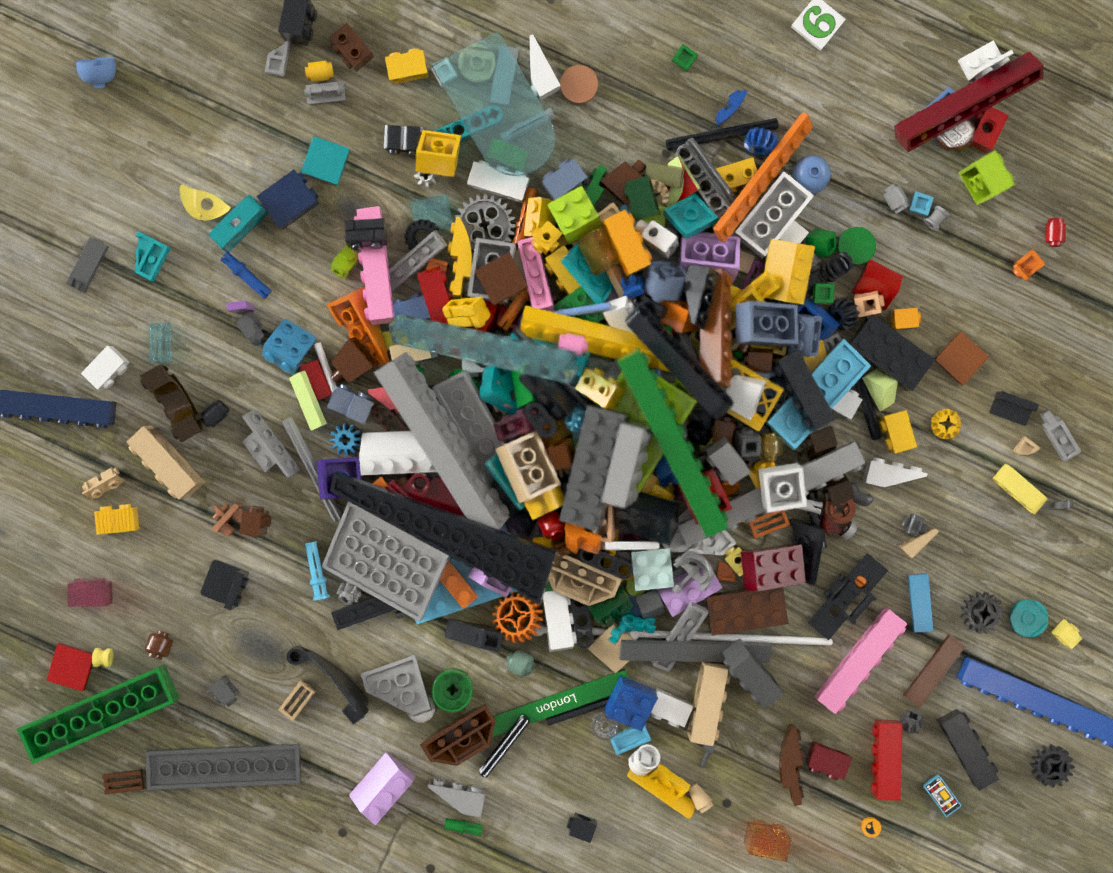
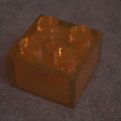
[744,820,792,862]

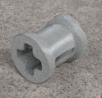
[924,206,950,231]

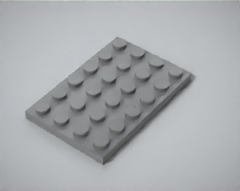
[321,501,450,622]

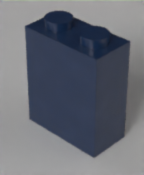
[256,170,320,230]

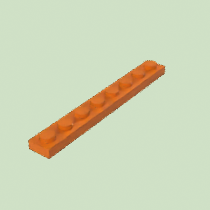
[713,113,813,243]
[372,476,479,609]

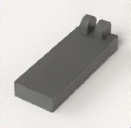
[66,237,109,293]

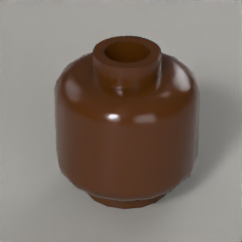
[145,630,173,660]

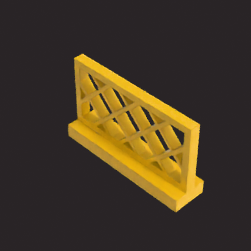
[727,359,784,431]

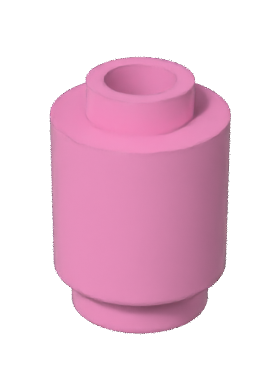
[558,334,588,356]

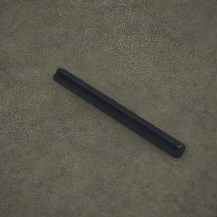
[666,118,779,150]

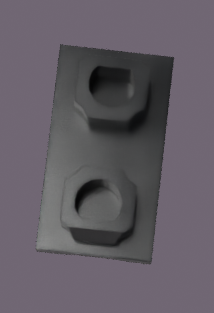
[633,293,668,322]

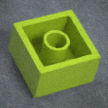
[547,185,603,245]

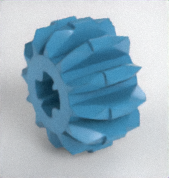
[329,423,361,456]

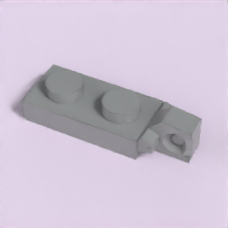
[1040,410,1081,462]

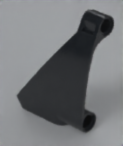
[287,646,369,725]

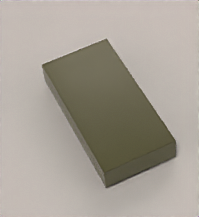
[645,161,685,188]

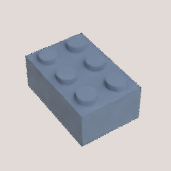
[736,301,798,347]

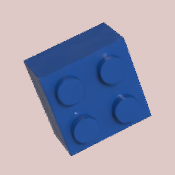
[604,675,658,731]

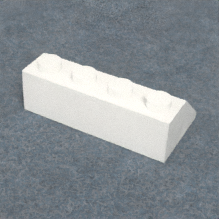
[359,431,437,475]

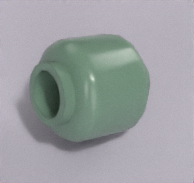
[506,649,536,678]

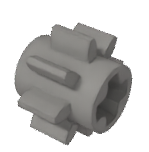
[336,582,362,605]

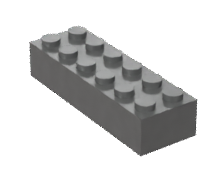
[560,404,630,531]

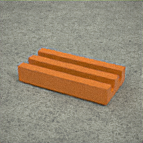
[748,510,790,539]

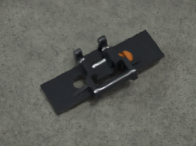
[808,553,889,640]

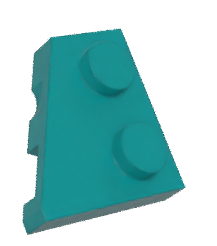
[135,231,171,282]

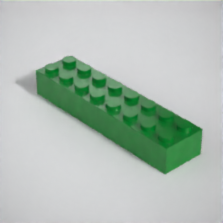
[17,664,180,764]

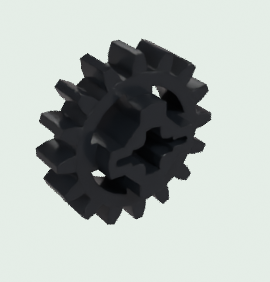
[961,592,1004,634]
[1030,744,1075,788]

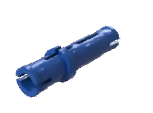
[220,251,272,299]

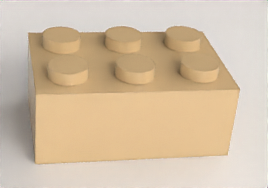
[495,431,561,503]

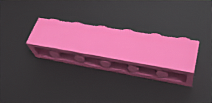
[354,206,395,325]
[814,607,907,714]

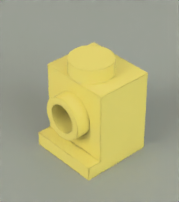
[723,545,743,577]
[1051,619,1083,649]

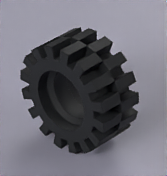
[404,219,441,250]

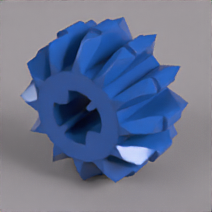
[744,127,778,157]

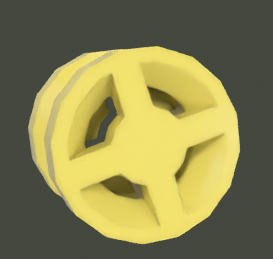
[92,648,113,668]

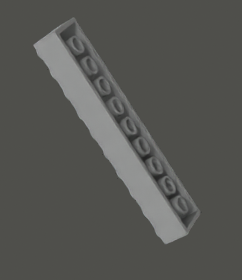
[374,352,509,530]

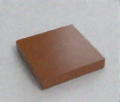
[935,331,989,386]

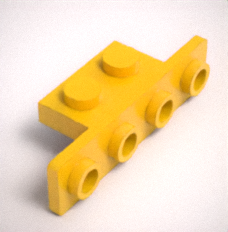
[627,763,696,819]

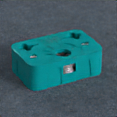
[208,195,268,252]
[479,361,537,420]

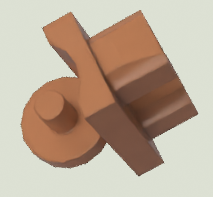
[212,502,244,537]

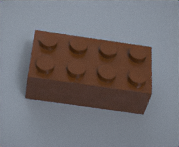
[705,587,789,636]

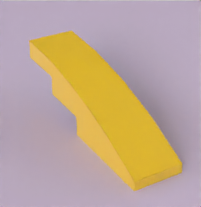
[731,271,779,330]

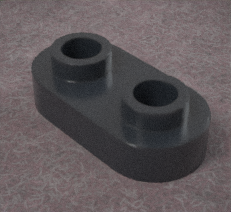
[524,401,557,438]

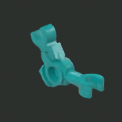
[608,611,656,645]

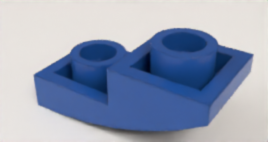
[715,89,747,127]

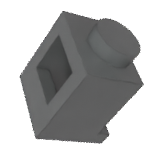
[207,675,240,707]

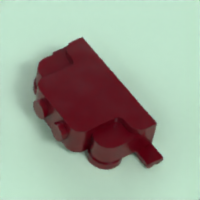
[385,473,466,560]

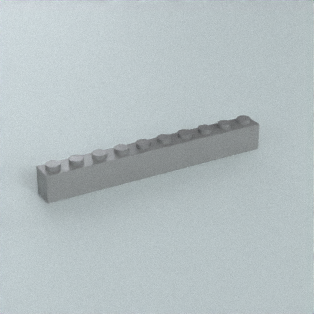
[678,441,865,548]

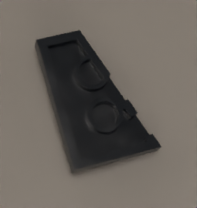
[790,518,826,585]

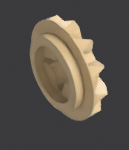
[651,179,670,207]

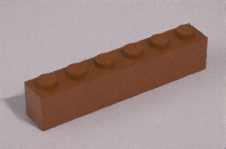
[700,268,733,388]

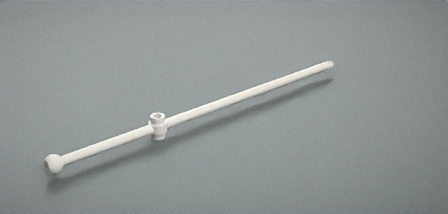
[534,622,833,646]

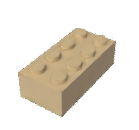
[126,426,205,500]
[687,662,731,746]

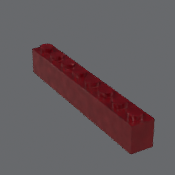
[894,51,1044,152]

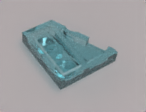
[410,194,453,232]

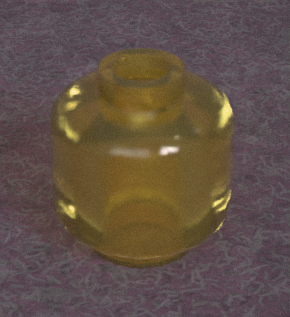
[759,433,783,462]

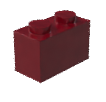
[805,741,852,780]

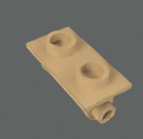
[82,467,125,500]

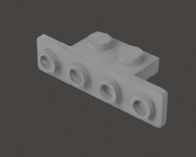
[242,409,300,478]

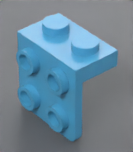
[262,319,316,375]

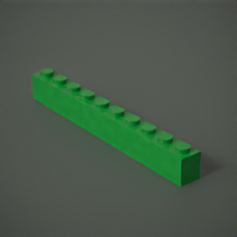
[617,348,729,538]

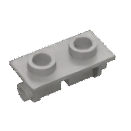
[304,81,346,105]

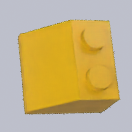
[415,130,461,177]

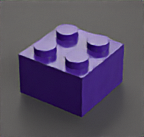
[317,457,361,500]

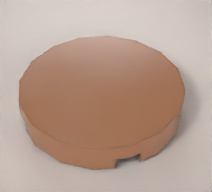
[560,65,598,104]

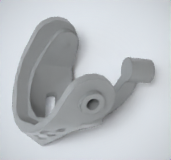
[672,551,714,594]

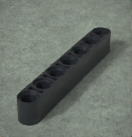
[625,305,734,419]

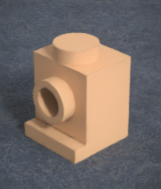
[854,290,885,317]

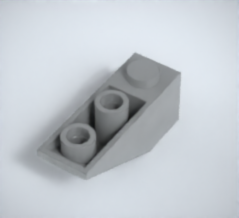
[428,778,486,817]

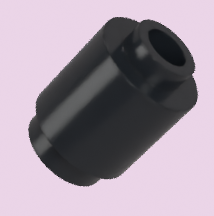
[200,400,230,428]

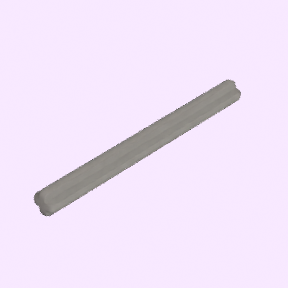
[282,417,343,522]

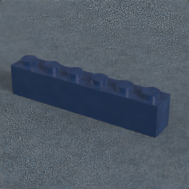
[0,390,117,428]

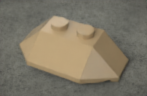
[548,548,622,606]

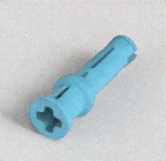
[305,541,330,601]

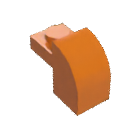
[565,522,601,554]

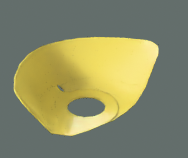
[180,184,231,220]

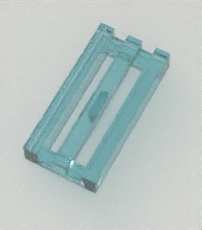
[150,323,171,362]

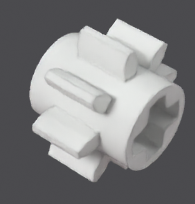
[414,172,439,188]

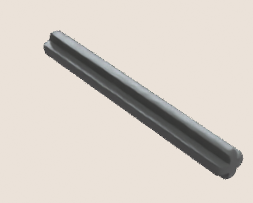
[685,138,737,207]

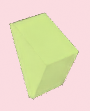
[862,369,898,411]

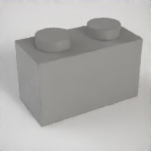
[706,437,751,486]

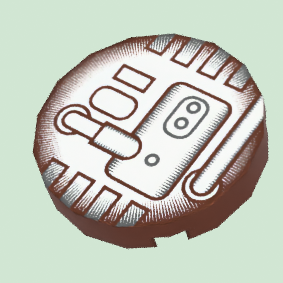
[935,119,975,151]

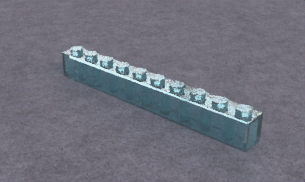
[389,314,577,383]

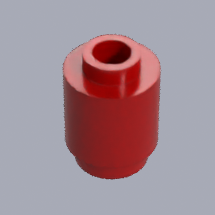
[1045,218,1066,247]

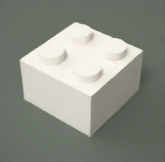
[758,463,807,512]

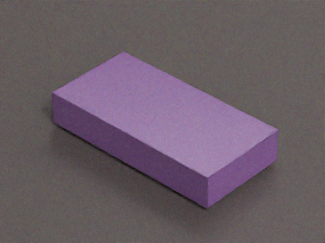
[226,301,255,314]

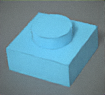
[908,192,934,217]

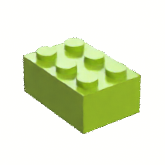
[958,151,1015,205]

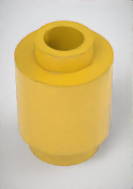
[305,60,334,82]

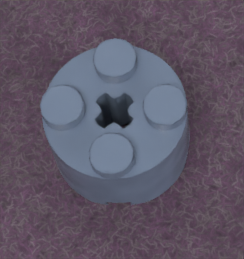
[644,261,687,302]

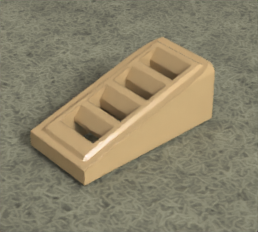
[898,527,939,558]

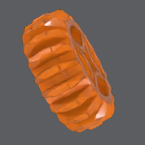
[492,592,544,643]

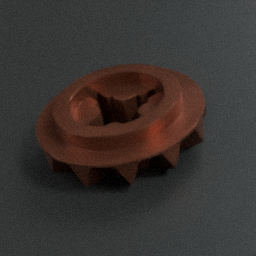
[824,499,856,524]

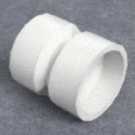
[629,744,660,776]

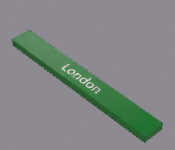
[492,669,628,737]

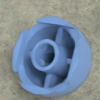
[75,57,116,88]
[791,155,831,194]

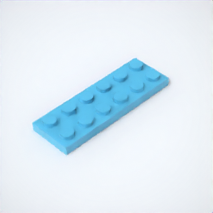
[765,339,871,450]

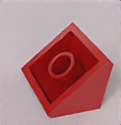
[851,259,903,310]

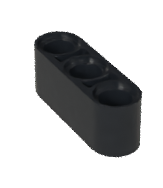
[579,549,633,579]

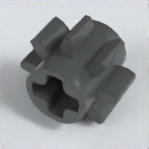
[901,513,927,536]
[900,710,925,734]

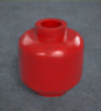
[538,511,566,540]

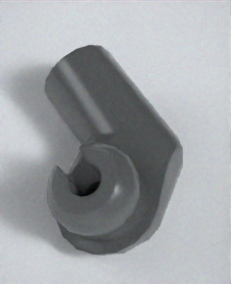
[851,483,873,506]

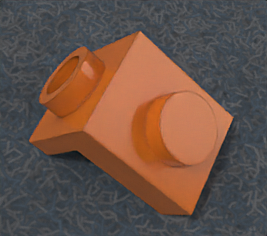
[1013,249,1045,281]

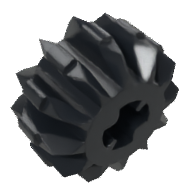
[820,252,855,282]
[827,297,860,331]

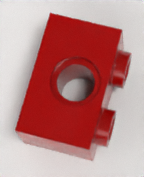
[969,107,1009,154]

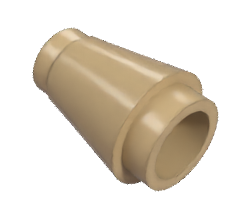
[688,783,714,813]

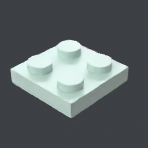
[631,548,674,591]

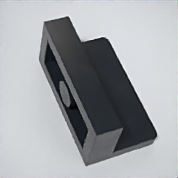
[990,391,1039,426]

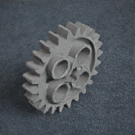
[455,194,516,250]

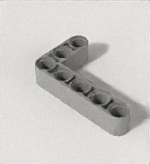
[675,144,729,234]

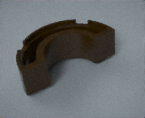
[140,364,202,443]
[805,426,855,506]

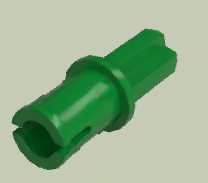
[444,818,483,836]

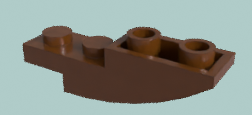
[779,724,805,806]

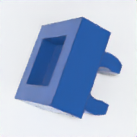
[621,274,645,300]

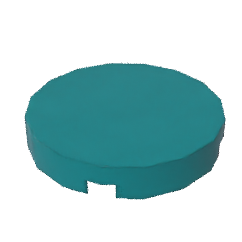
[1009,599,1049,637]

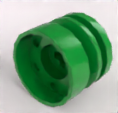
[432,668,473,712]

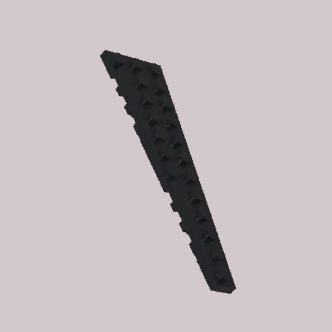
[330,471,557,605]

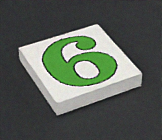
[791,0,846,51]

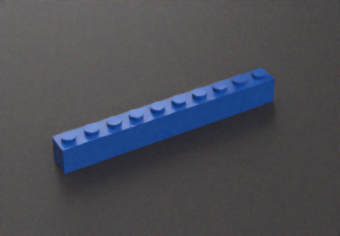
[956,656,1113,748]

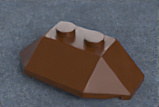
[420,704,496,766]

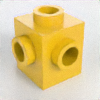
[531,221,563,255]

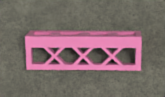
[517,237,555,311]

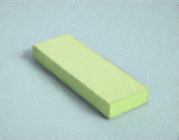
[289,371,327,431]

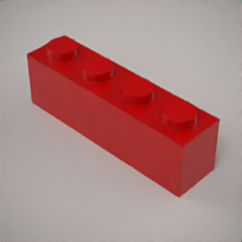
[417,266,464,349]
[871,719,902,801]

